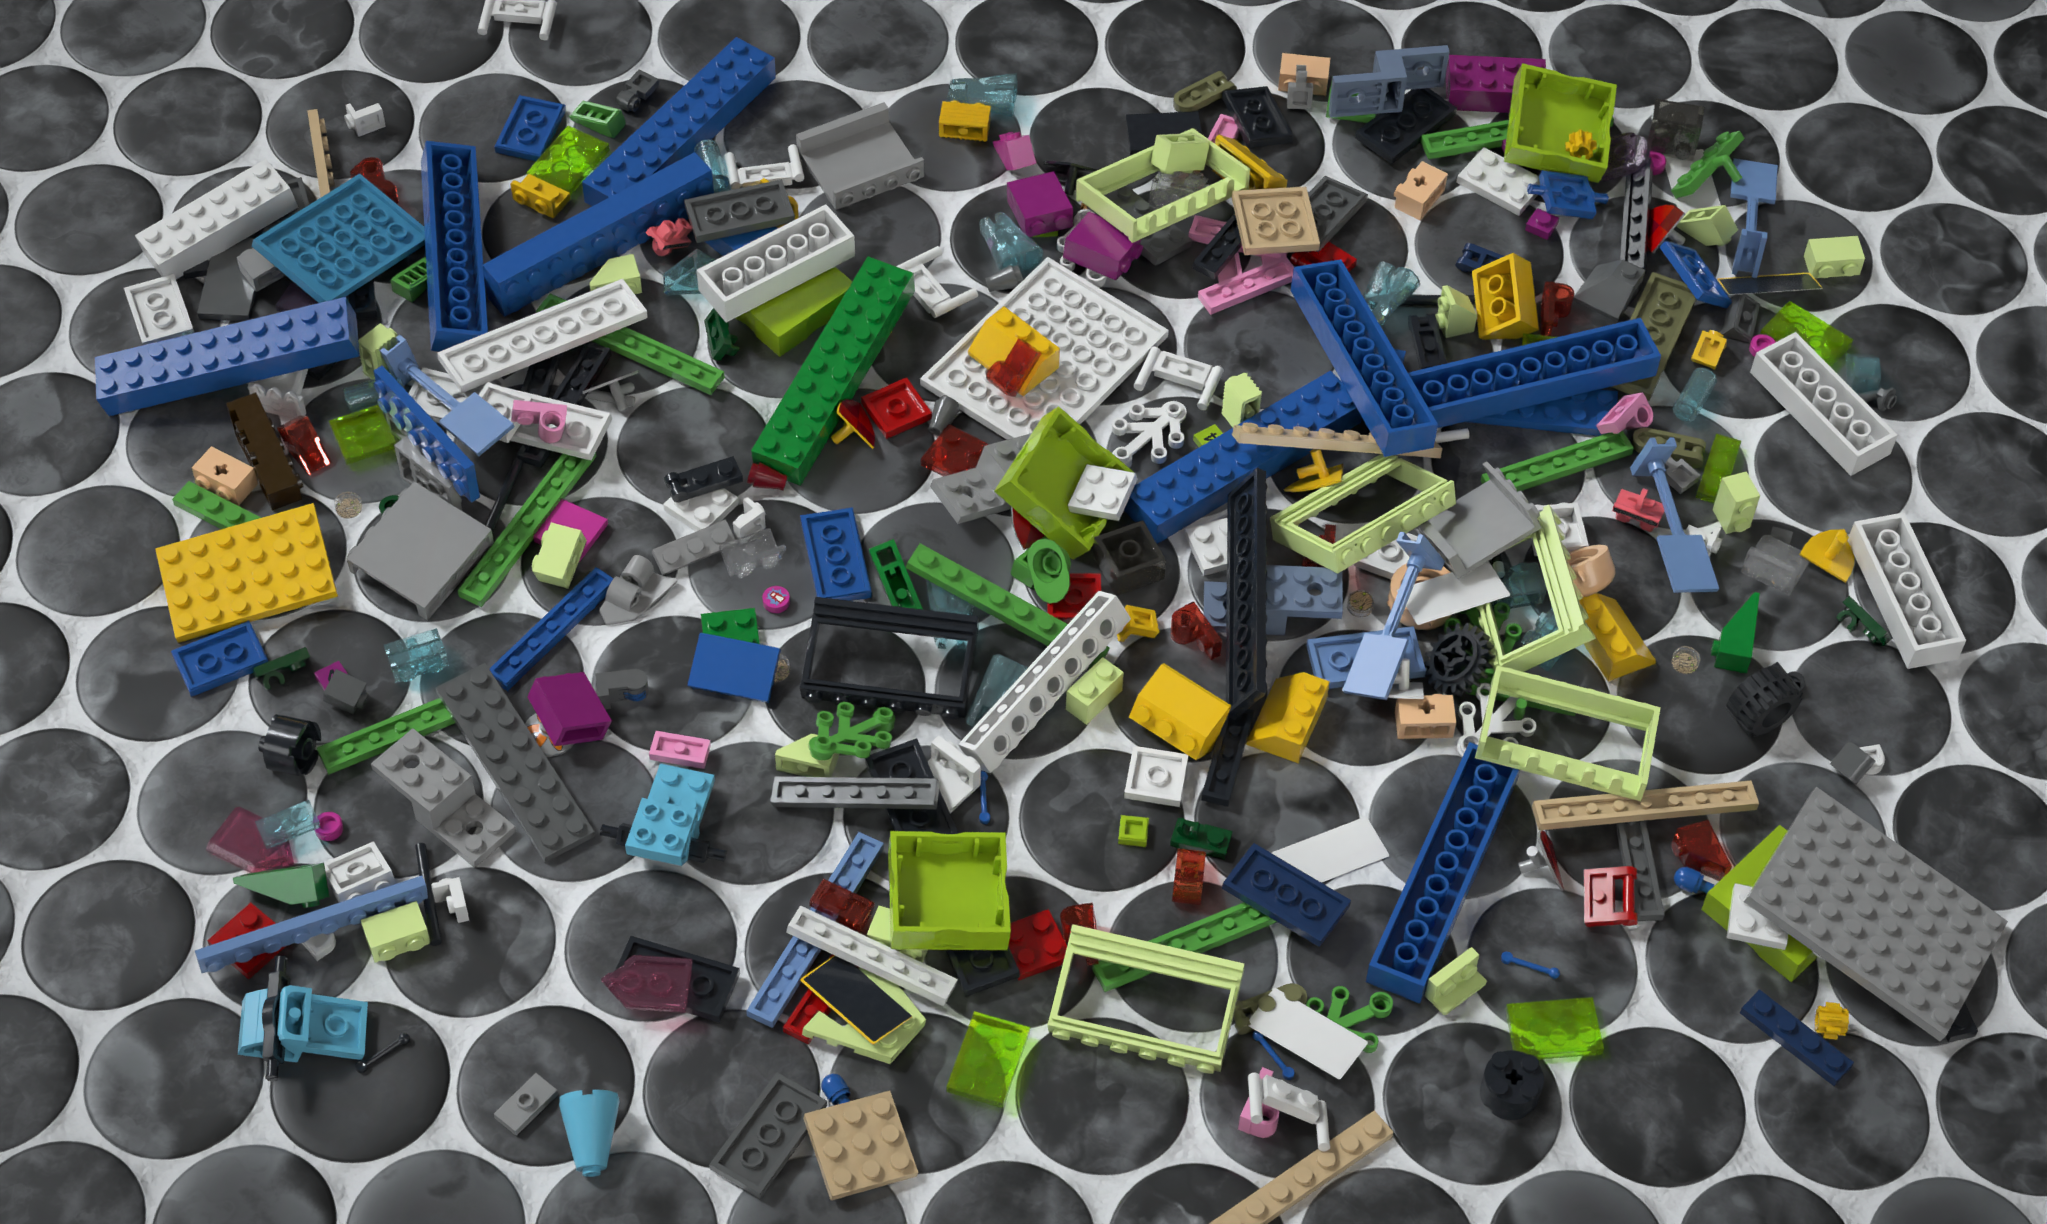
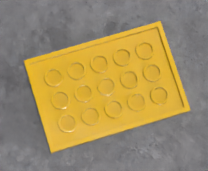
[155,503,338,643]

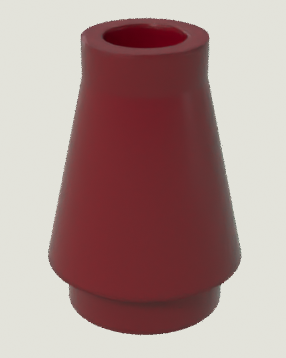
[747,462,788,491]

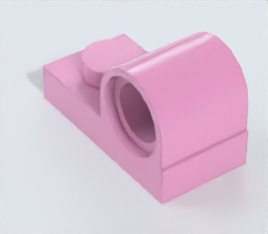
[1596,392,1653,434]
[511,400,567,443]
[1238,1067,1279,1138]

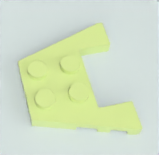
[802,967,926,1064]

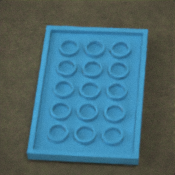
[252,174,425,303]

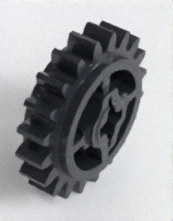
[1424,623,1495,697]

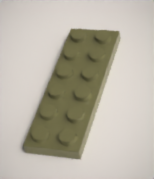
[1611,272,1697,401]

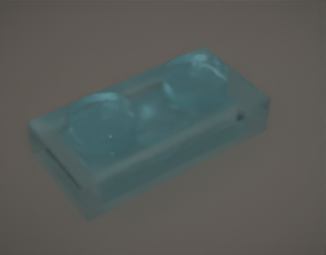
[255,800,320,849]

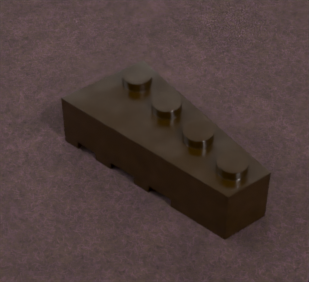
[226,392,304,511]

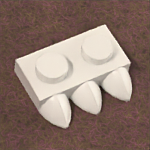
[249,383,306,421]

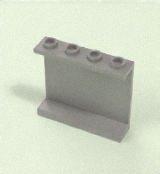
[796,102,924,210]
[1414,462,1541,579]
[347,482,494,621]

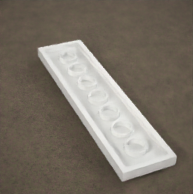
[438,279,647,393]
[409,368,612,460]

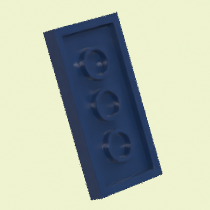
[1222,843,1351,947]

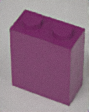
[1007,172,1073,238]
[1063,212,1143,280]
[527,672,612,746]

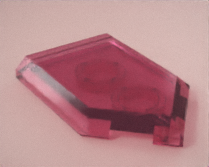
[206,806,294,873]
[601,955,693,1013]

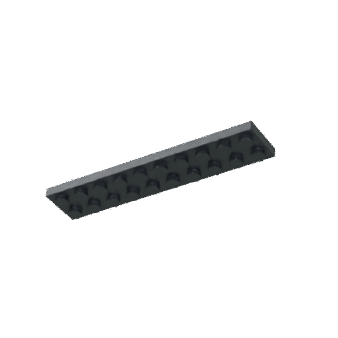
[1226,468,1267,719]
[865,738,1020,997]

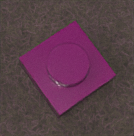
[1525,208,1559,240]

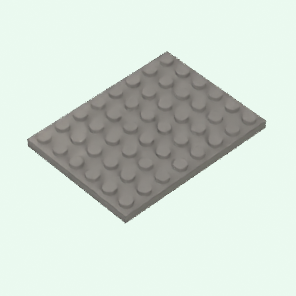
[1744,787,2008,1041]

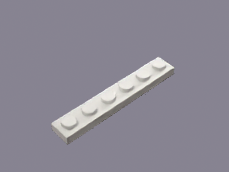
[786,906,958,1006]

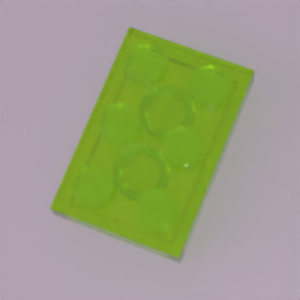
[526,126,610,196]
[1760,301,1854,367]
[1505,997,1604,1060]
[946,1011,1030,1108]

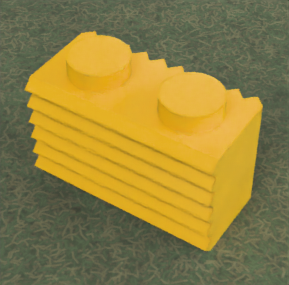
[939,100,991,142]

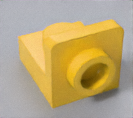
[1691,330,1727,369]
[1117,605,1159,642]

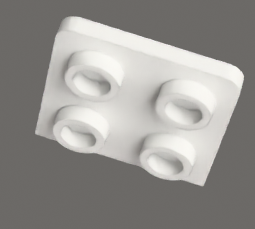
[927,735,981,814]

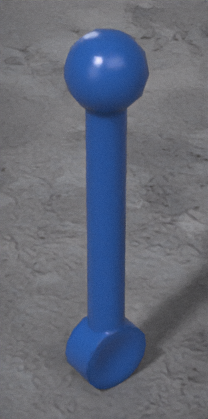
[979,771,990,824]
[1501,951,1560,979]
[1252,1030,1294,1080]

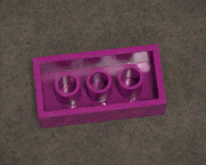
[1446,55,1546,113]

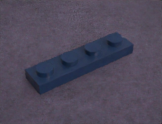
[1740,989,1854,1086]

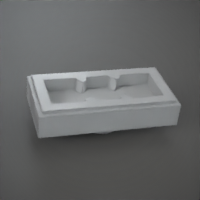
[494,1073,558,1136]

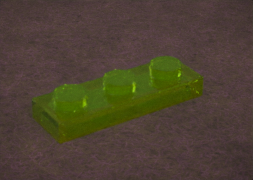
[1696,434,1741,503]

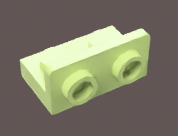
[1425,947,1487,1015]

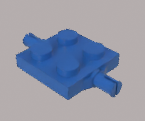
[1527,170,1609,219]

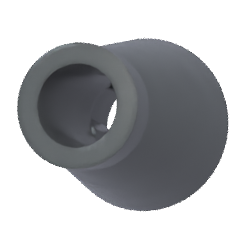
[985,264,1023,292]
[928,396,959,436]

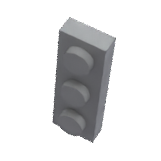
[652,519,737,576]

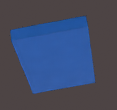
[494,95,566,163]
[1660,241,1732,309]
[171,621,269,697]
[687,633,781,703]

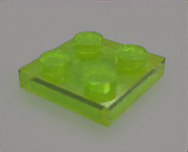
[329,405,396,465]

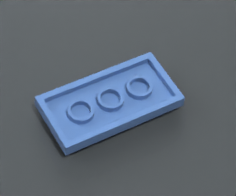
[1306,626,1426,689]

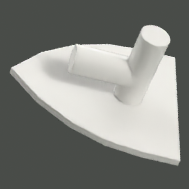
[1388,658,1424,699]

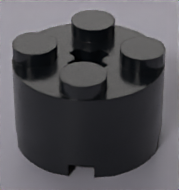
[258,714,321,776]
[1480,1050,1544,1120]

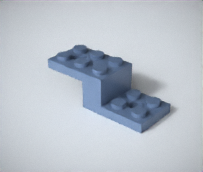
[1328,45,1449,118]
[1203,565,1343,635]

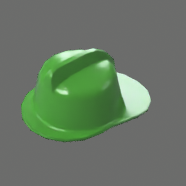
[1027,539,1071,603]

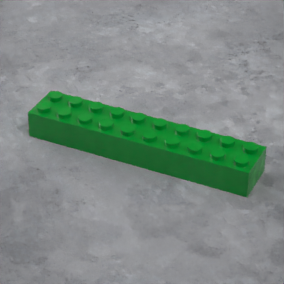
[751,257,915,486]

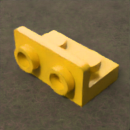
[510,174,571,218]

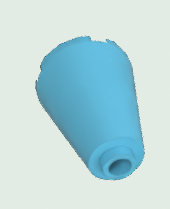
[559,1090,620,1177]

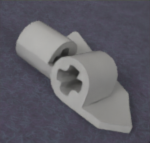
[599,555,678,625]

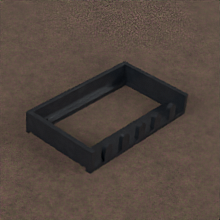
[800,597,979,719]

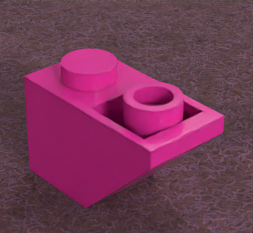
[993,132,1036,170]

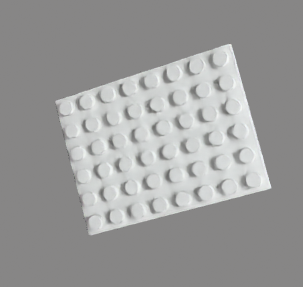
[920,257,1169,440]

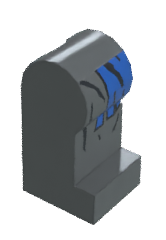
[595,669,649,709]

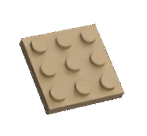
[1232,187,1320,255]
[803,1091,918,1200]

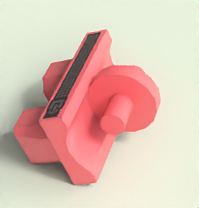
[646,218,692,256]
[1612,488,1665,532]

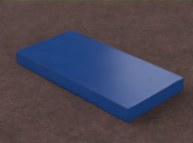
[800,507,872,601]

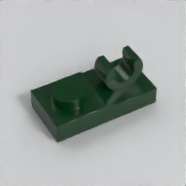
[704,308,740,361]
[1837,596,1892,646]
[253,647,310,691]
[1170,818,1233,860]

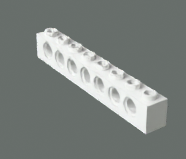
[958,591,1131,773]

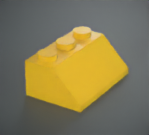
[1212,134,1287,190]
[1472,253,1539,340]
[968,306,1060,396]
[1579,593,1656,681]
[1129,663,1231,760]
[1246,672,1330,763]

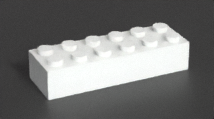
[135,159,298,279]
[697,204,855,322]
[1750,332,1898,476]
[1848,512,1966,669]

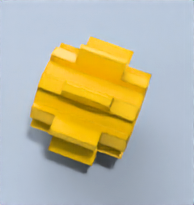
[1565,129,1597,160]
[1814,1002,1849,1040]

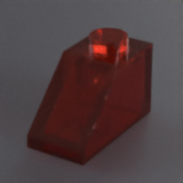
[277,416,332,475]
[1671,820,1732,881]

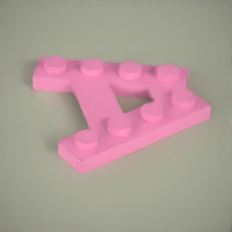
[1188,215,1294,315]

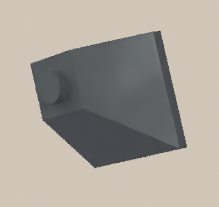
[1573,260,1645,322]

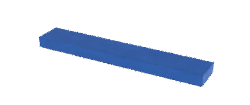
[489,567,614,691]

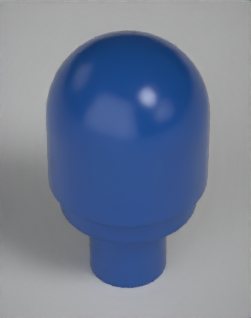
[1674,867,1714,894]
[821,1073,851,1105]

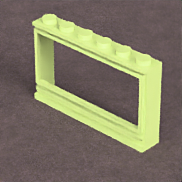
[1076,128,1250,243]
[1270,454,1456,574]
[1476,505,1595,672]
[1475,665,1661,801]
[1047,924,1244,1074]

